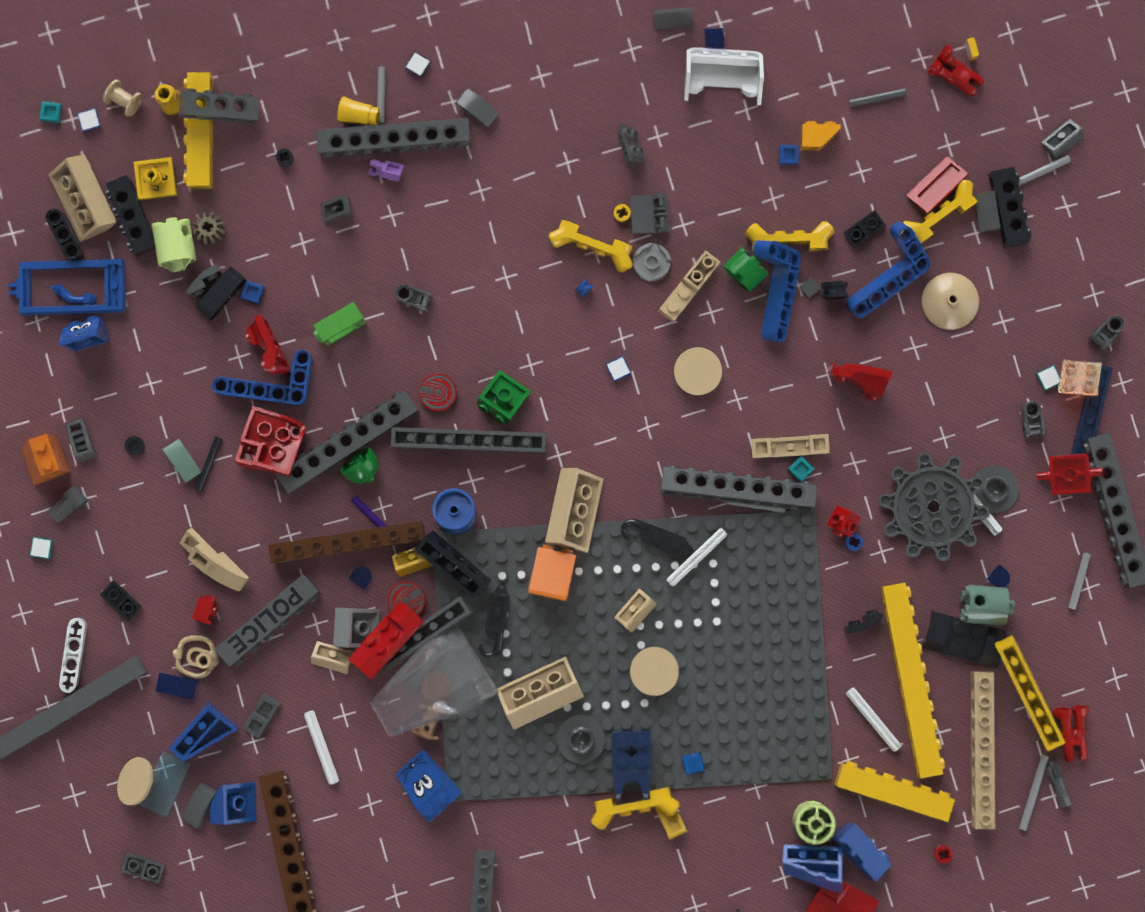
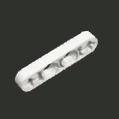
[59,618,87,693]

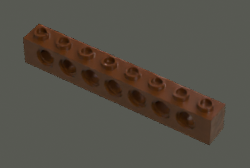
[268,521,425,564]
[258,770,318,912]

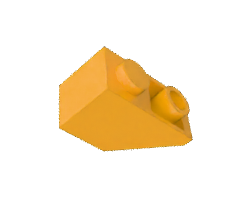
[800,121,841,151]

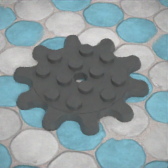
[878,452,990,561]

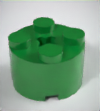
[723,247,768,293]

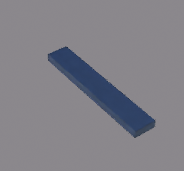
[1070,363,1113,454]

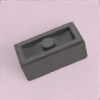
[653,7,692,30]
[1041,119,1084,160]
[973,191,1000,233]

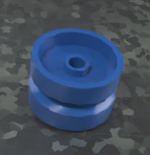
[432,488,477,535]

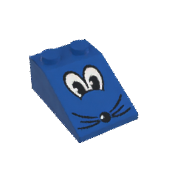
[59,316,110,352]
[396,749,462,822]

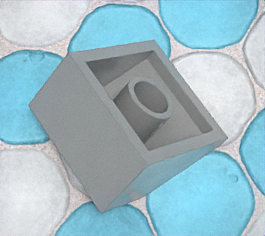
[333,608,380,648]

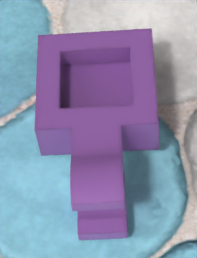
[369,159,404,182]

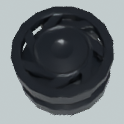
[821,281,848,300]

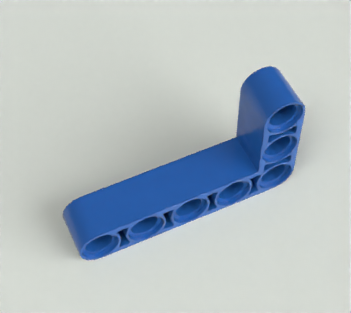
[846,222,931,318]
[753,240,801,342]
[212,350,313,406]

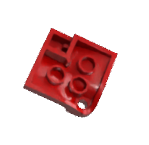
[245,314,291,376]
[827,361,893,401]
[235,406,306,477]
[805,880,879,912]

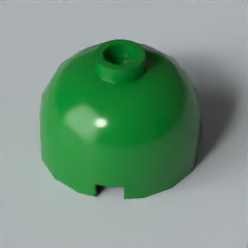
[340,448,379,484]

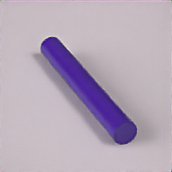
[351,495,386,527]

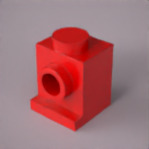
[192,594,218,625]

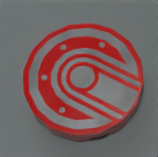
[419,374,457,412]
[387,581,426,615]

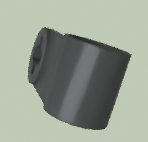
[395,284,433,312]
[1088,315,1125,351]
[1020,401,1045,439]

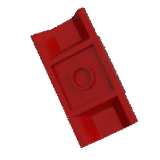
[348,601,424,680]

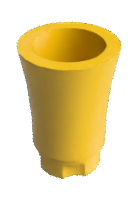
[155,84,180,115]
[337,96,380,126]

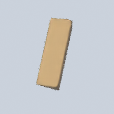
[614,589,656,633]
[311,641,354,674]

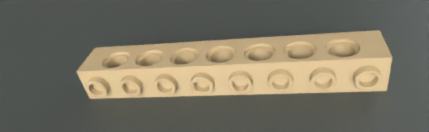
[970,671,995,829]

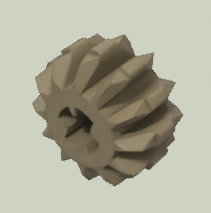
[193,212,225,244]

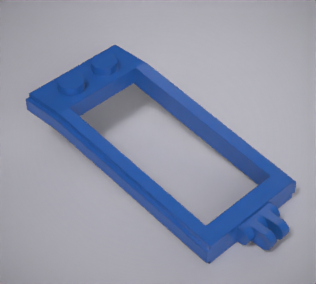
[8,258,126,316]

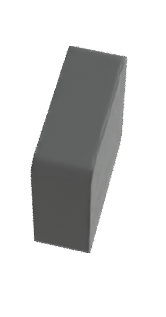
[799,277,820,298]

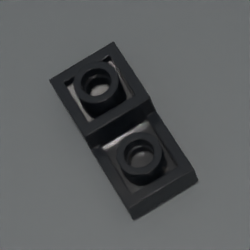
[843,210,886,248]
[100,579,142,621]
[844,610,884,634]

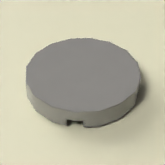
[633,243,671,281]

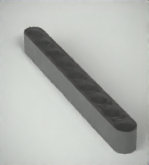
[0,655,147,760]

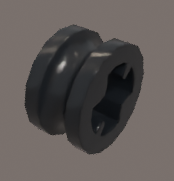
[276,148,294,167]

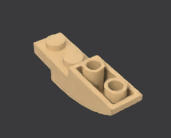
[658,250,720,322]
[180,528,249,591]

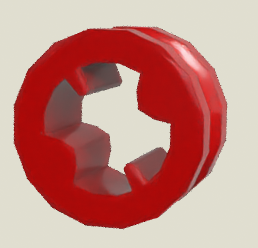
[934,845,953,863]

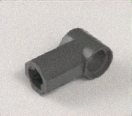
[48,485,88,523]

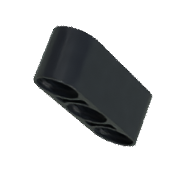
[45,208,84,260]
[196,266,246,321]

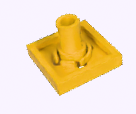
[134,157,177,201]

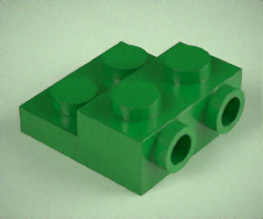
[476,370,531,425]

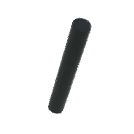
[195,436,222,492]

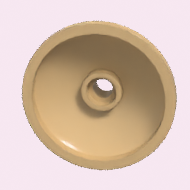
[921,273,979,330]

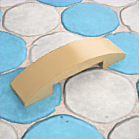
[751,434,830,458]

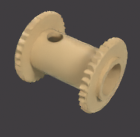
[103,80,142,117]

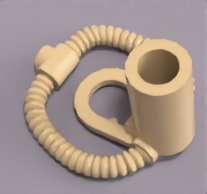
[173,635,219,679]

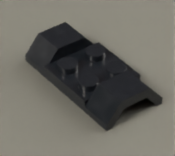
[922,611,1006,668]

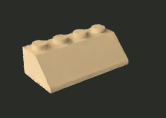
[49,154,116,242]
[545,468,604,553]
[496,656,584,729]

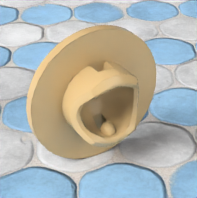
[674,347,722,395]
[630,647,679,696]
[117,757,154,806]

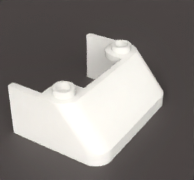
[684,48,764,105]

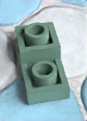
[162,439,201,483]

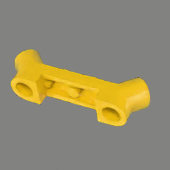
[900,180,978,244]
[549,220,633,273]
[745,221,834,252]
[591,787,680,830]

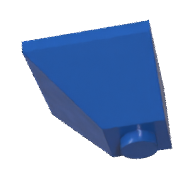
[210,782,256,825]

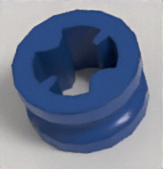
[575,279,593,298]
[845,534,863,551]

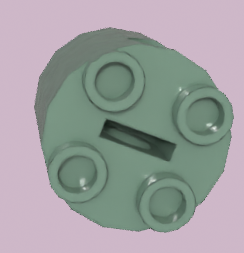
[960,585,1015,626]

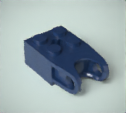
[612,730,651,800]

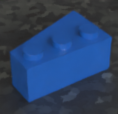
[169,701,238,762]
[830,823,892,882]
[783,845,843,894]

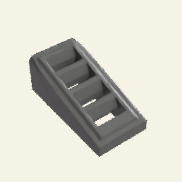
[65,418,97,462]

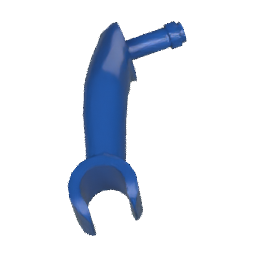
[50,284,95,305]

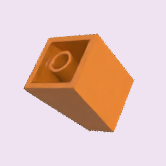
[21,433,70,485]
[528,544,576,601]

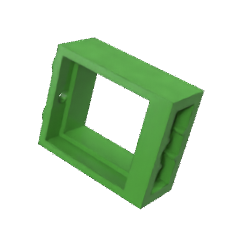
[313,302,367,346]

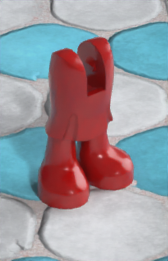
[926,43,985,97]
[1052,705,1089,762]

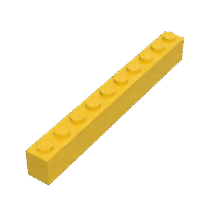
[880,583,945,779]

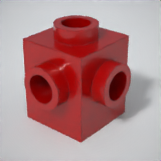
[827,505,861,538]

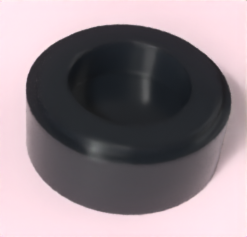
[125,436,145,456]

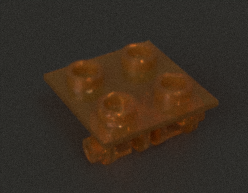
[1058,360,1102,398]

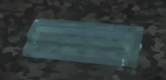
[138,751,191,817]

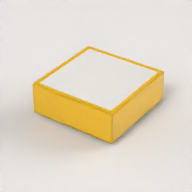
[964,37,979,62]

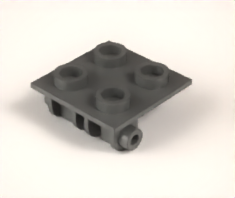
[618,124,645,167]
[630,193,670,234]

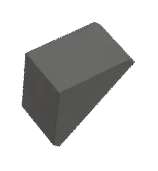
[321,194,353,222]

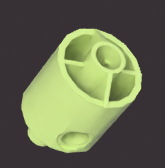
[151,217,196,272]
[792,801,835,844]

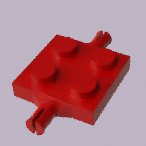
[1037,453,1104,495]

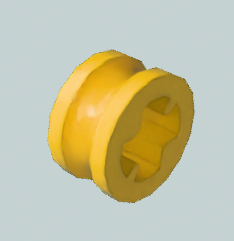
[614,204,631,223]

